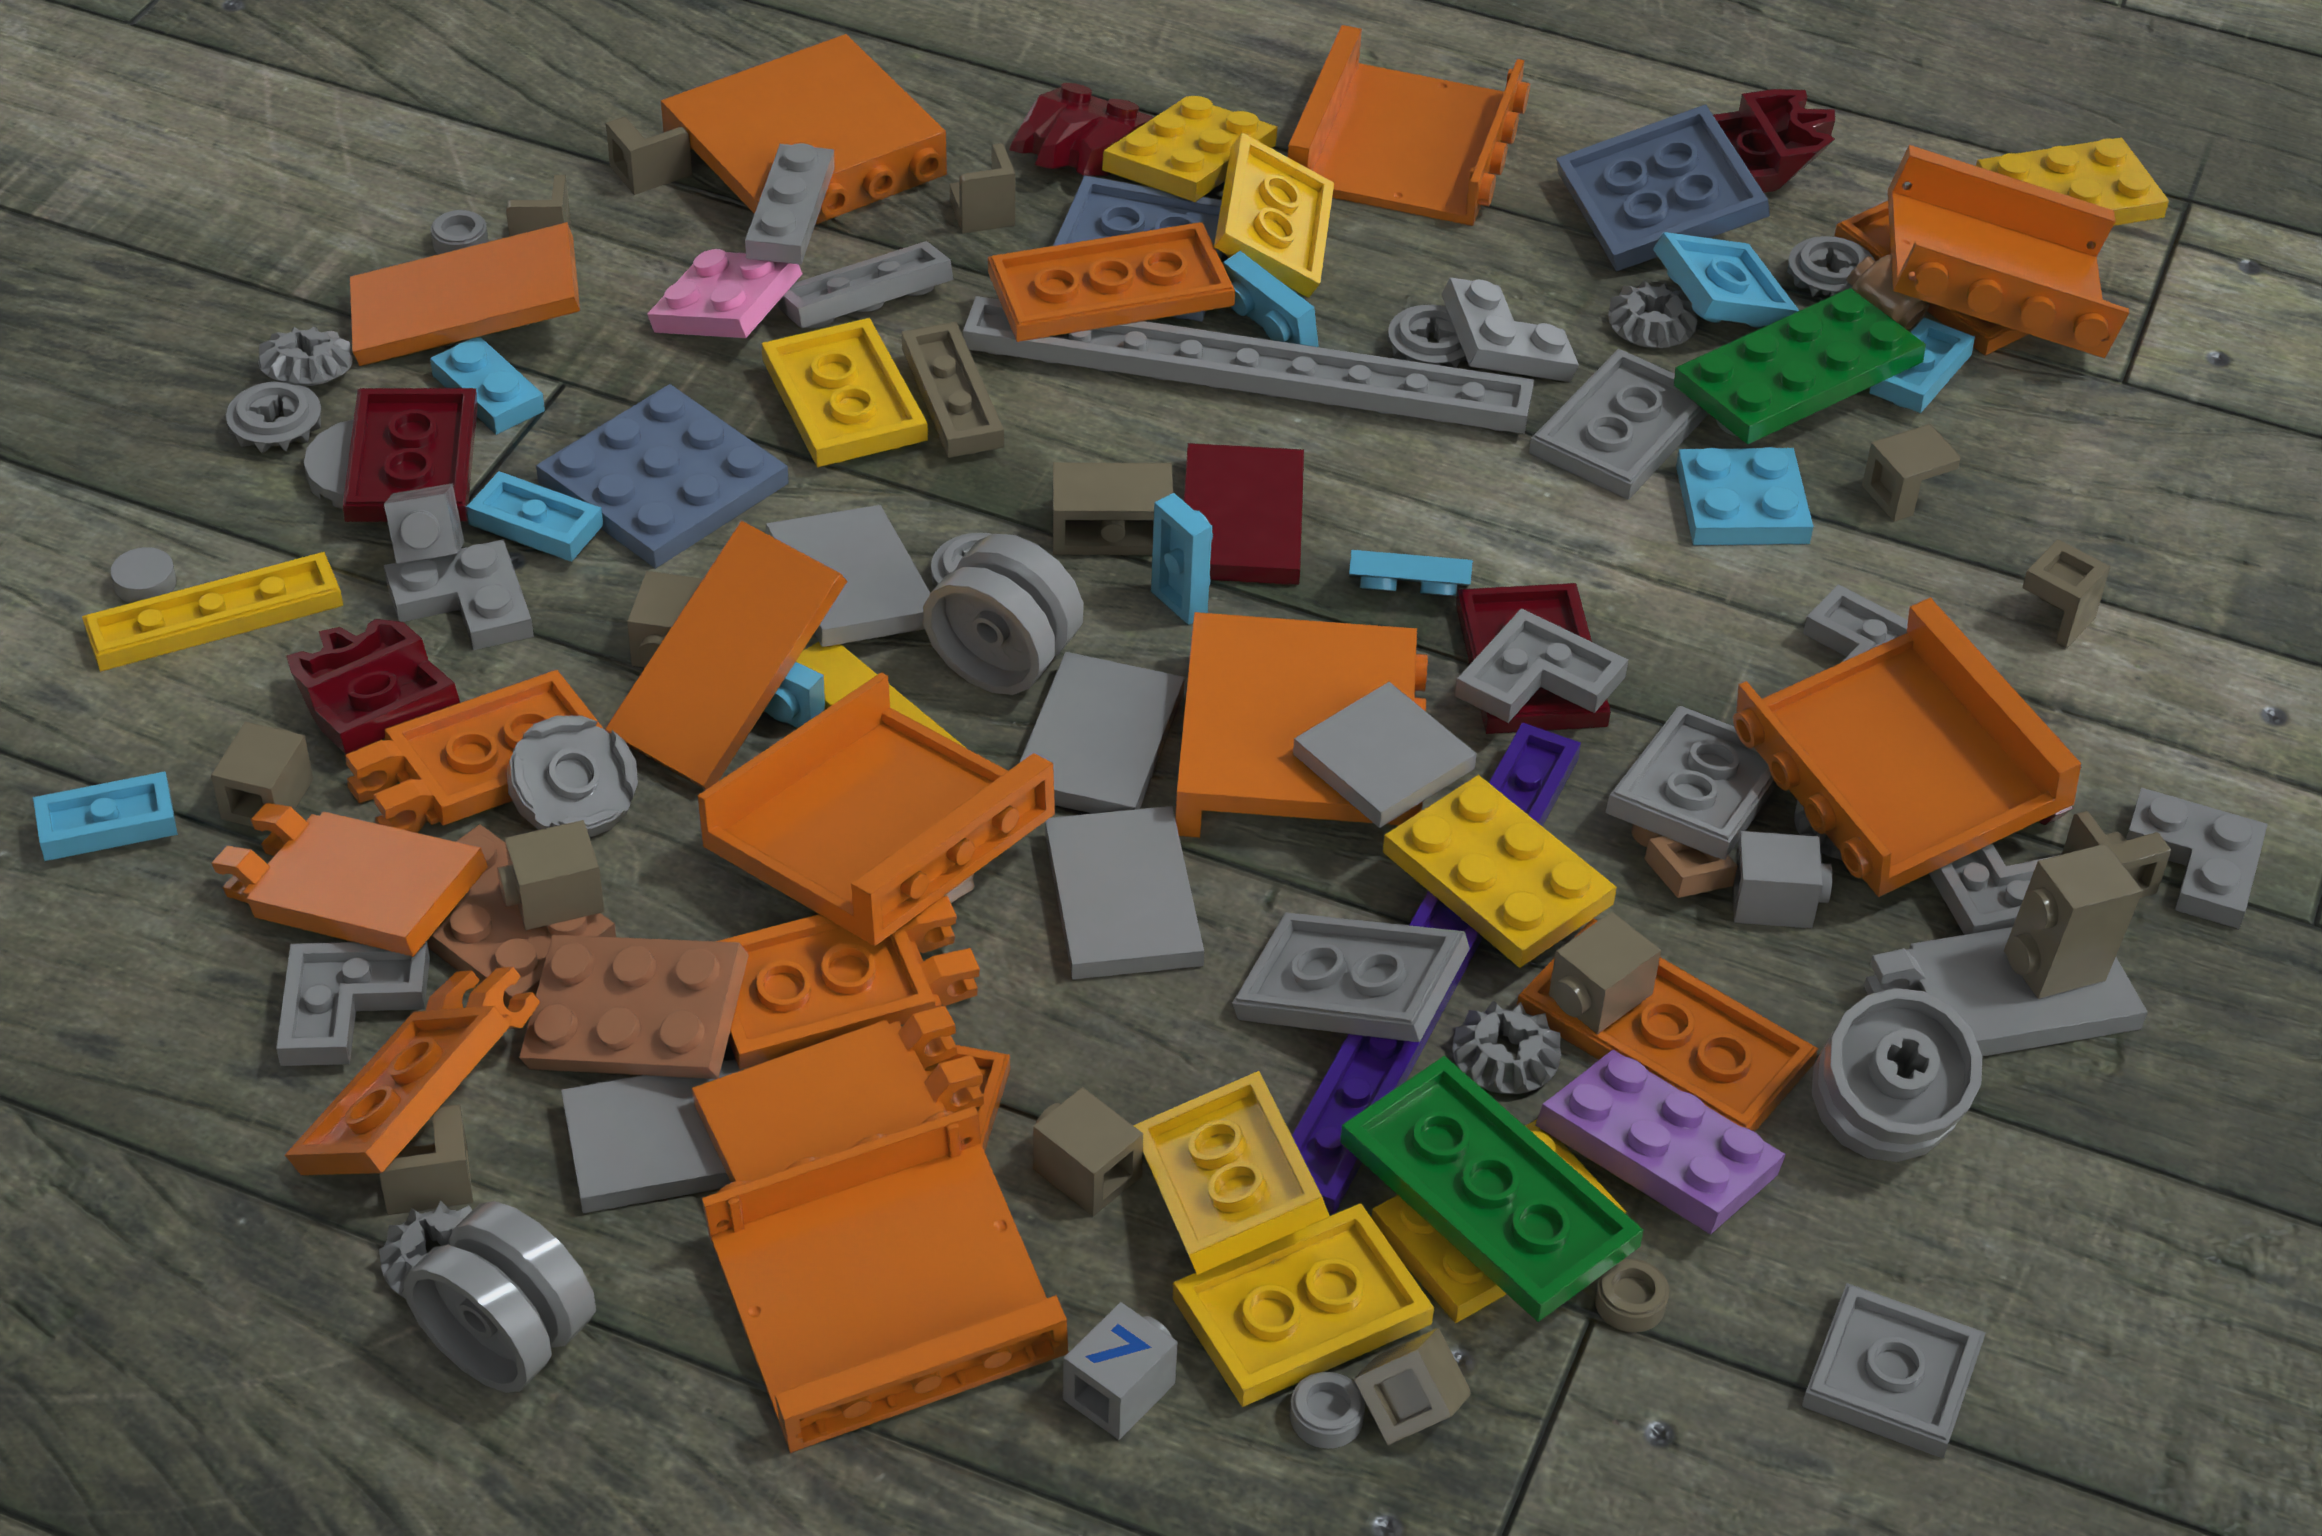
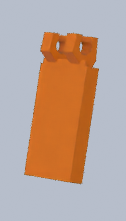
[345,670,604,833]
[211,803,488,957]
[716,896,980,1070]
[285,967,540,1175]
[692,1005,984,1183]

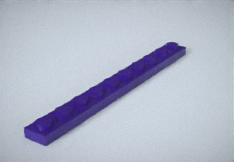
[1292,723,1581,1216]

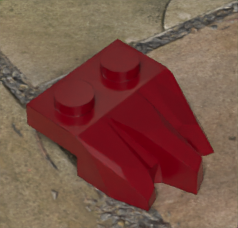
[1009,83,1154,176]
[1713,89,1835,193]
[286,619,460,754]

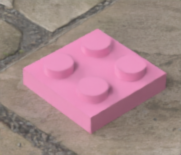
[647,249,802,338]

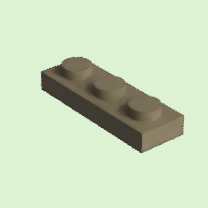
[902,322,1004,458]

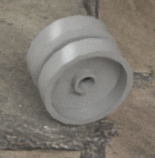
[923,534,1084,695]
[1812,988,1983,1162]
[403,1201,596,1393]

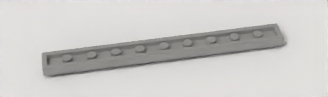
[963,296,1534,434]

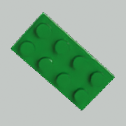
[1674,288,1926,445]
[1340,1056,1644,1322]

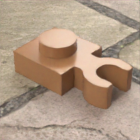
[1632,824,1738,898]

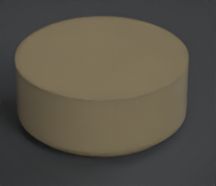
[1595,1259,1669,1333]

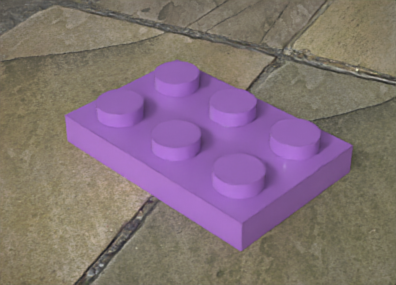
[1535,1050,1786,1235]

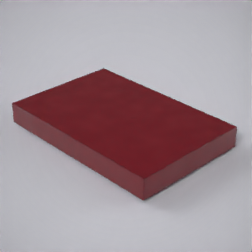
[343,388,478,522]
[1184,443,1304,585]
[1456,583,1611,734]

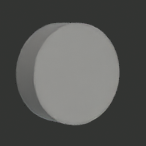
[431,210,488,254]
[111,547,177,603]
[1290,1372,1365,1449]

